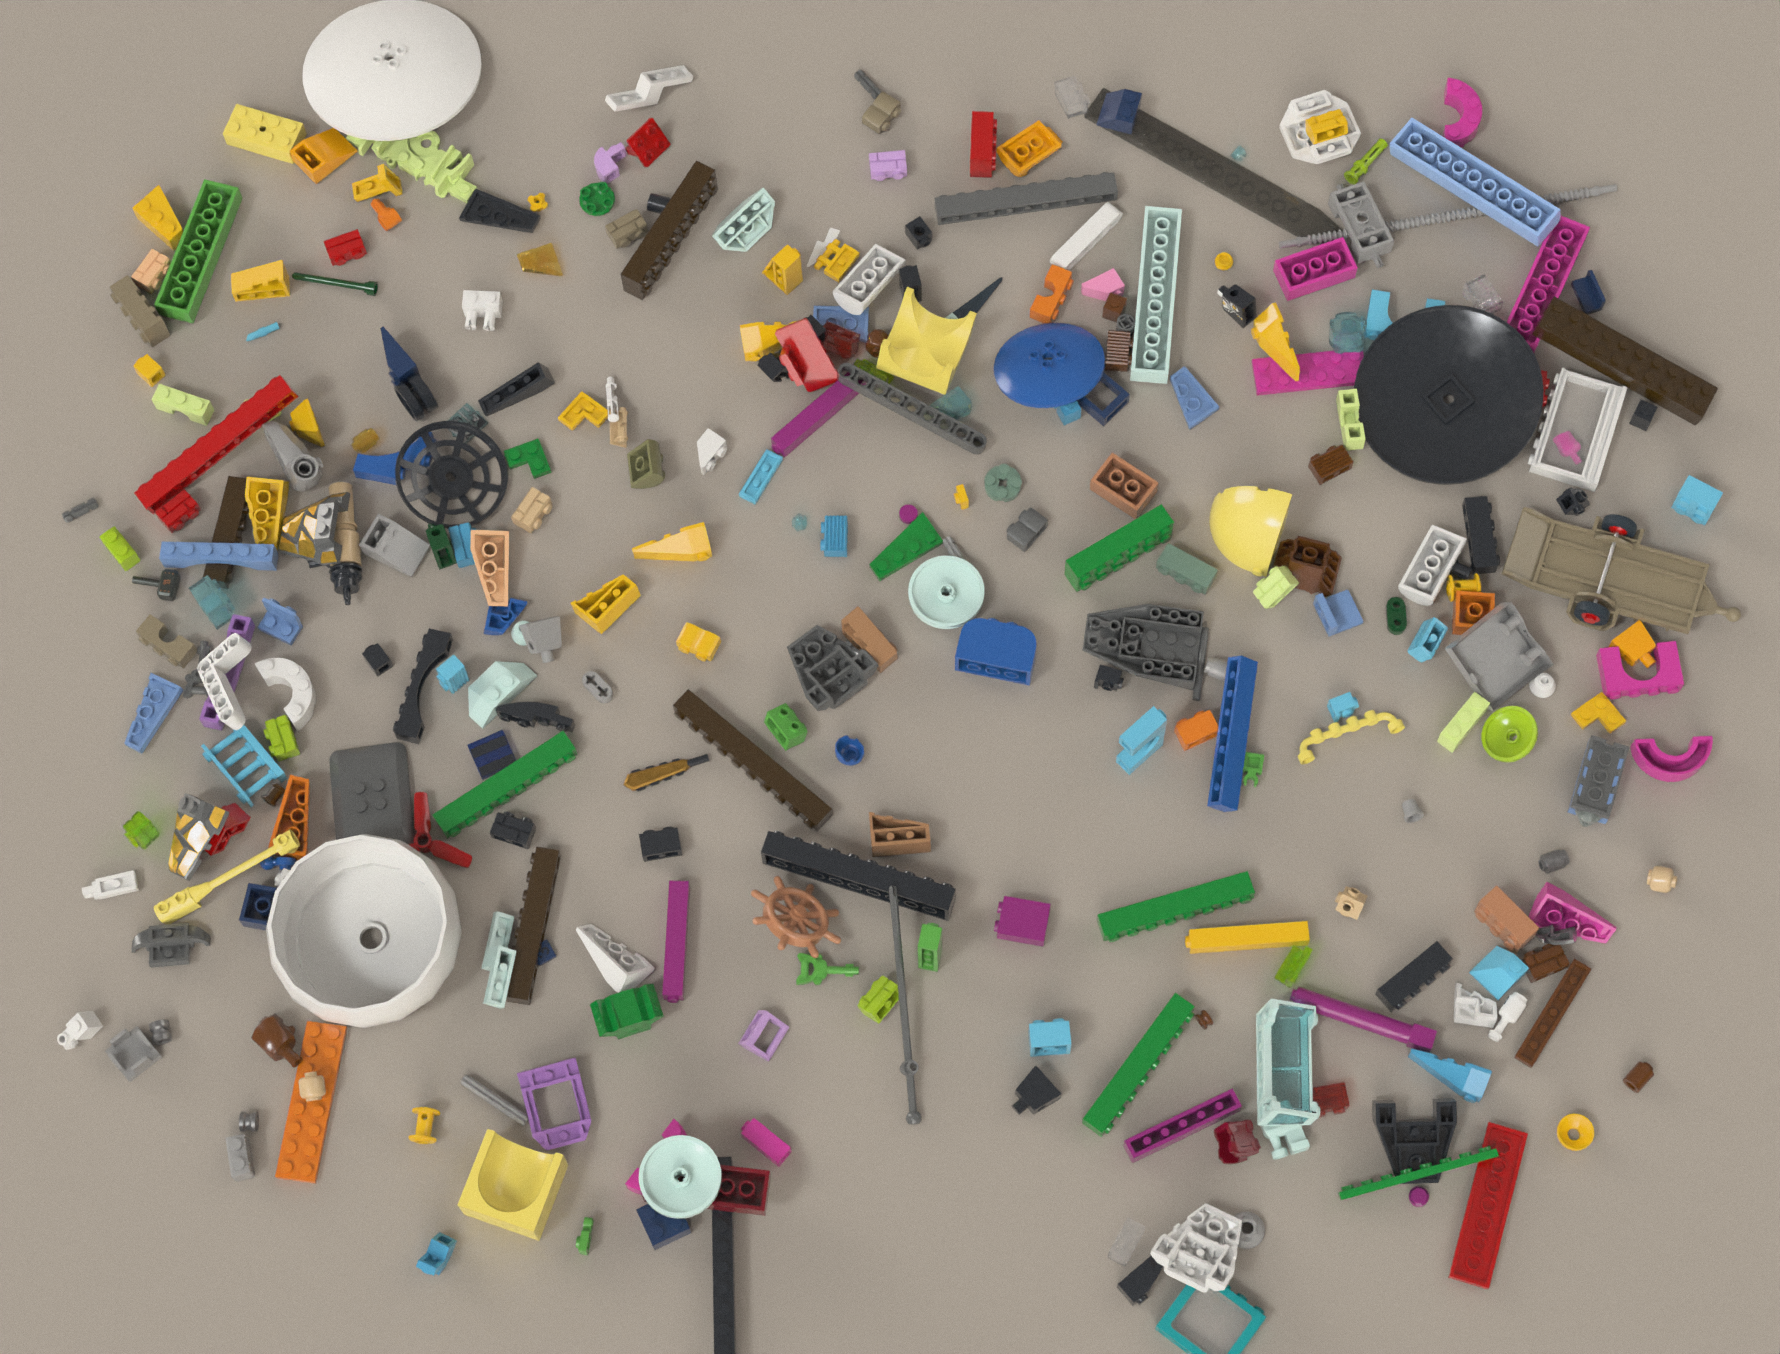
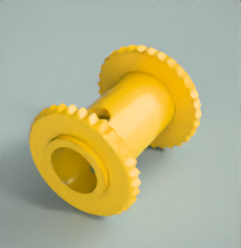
[1446,573,1481,602]
[408,1107,440,1144]

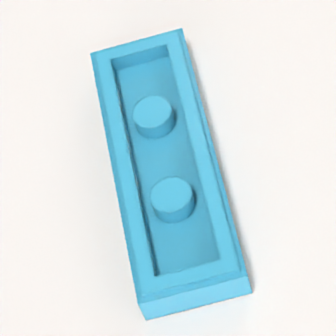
[739,449,783,505]

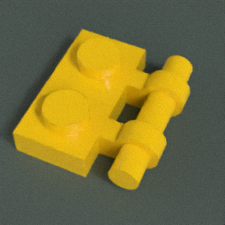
[814,239,860,283]

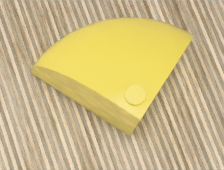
[1209,486,1292,577]

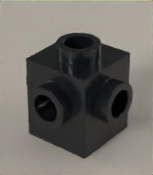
[1556,488,1590,516]

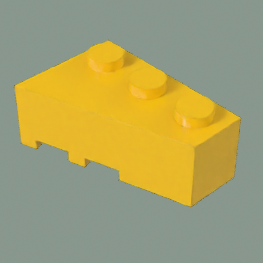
[762,244,803,295]
[570,574,641,634]

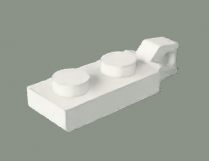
[82,870,139,900]

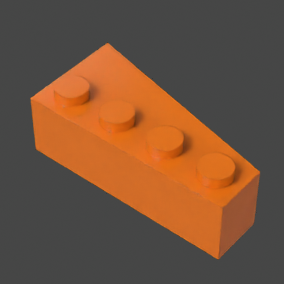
[268,775,310,860]

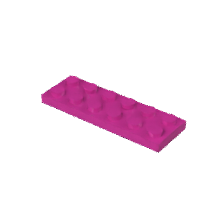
[1251,348,1364,396]

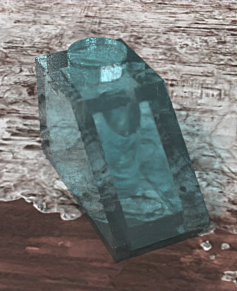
[929,386,972,420]

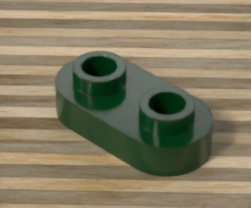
[1386,597,1407,635]

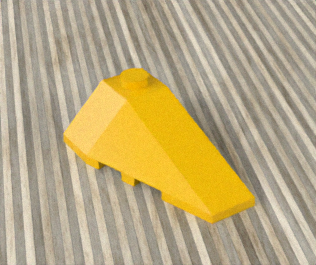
[632,522,712,561]

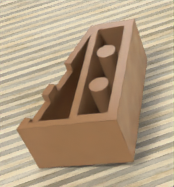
[841,606,898,673]
[869,812,931,857]

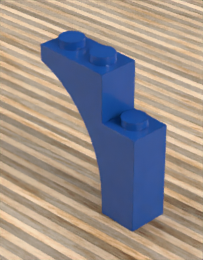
[353,432,436,485]

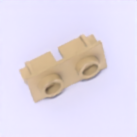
[610,407,628,448]

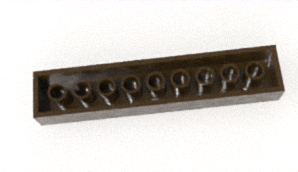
[1532,296,1718,426]

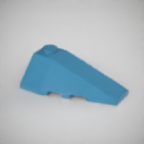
[1408,1049,1492,1103]

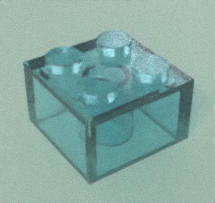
[189,575,235,630]

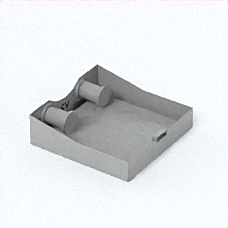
[1445,602,1554,711]

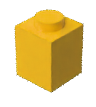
[133,354,166,387]

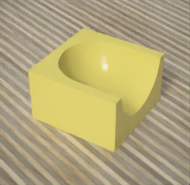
[458,1129,568,1241]

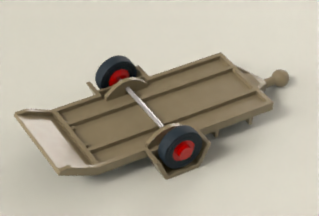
[1501,507,1741,634]

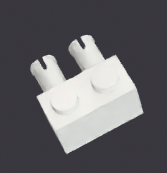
[462,290,503,331]

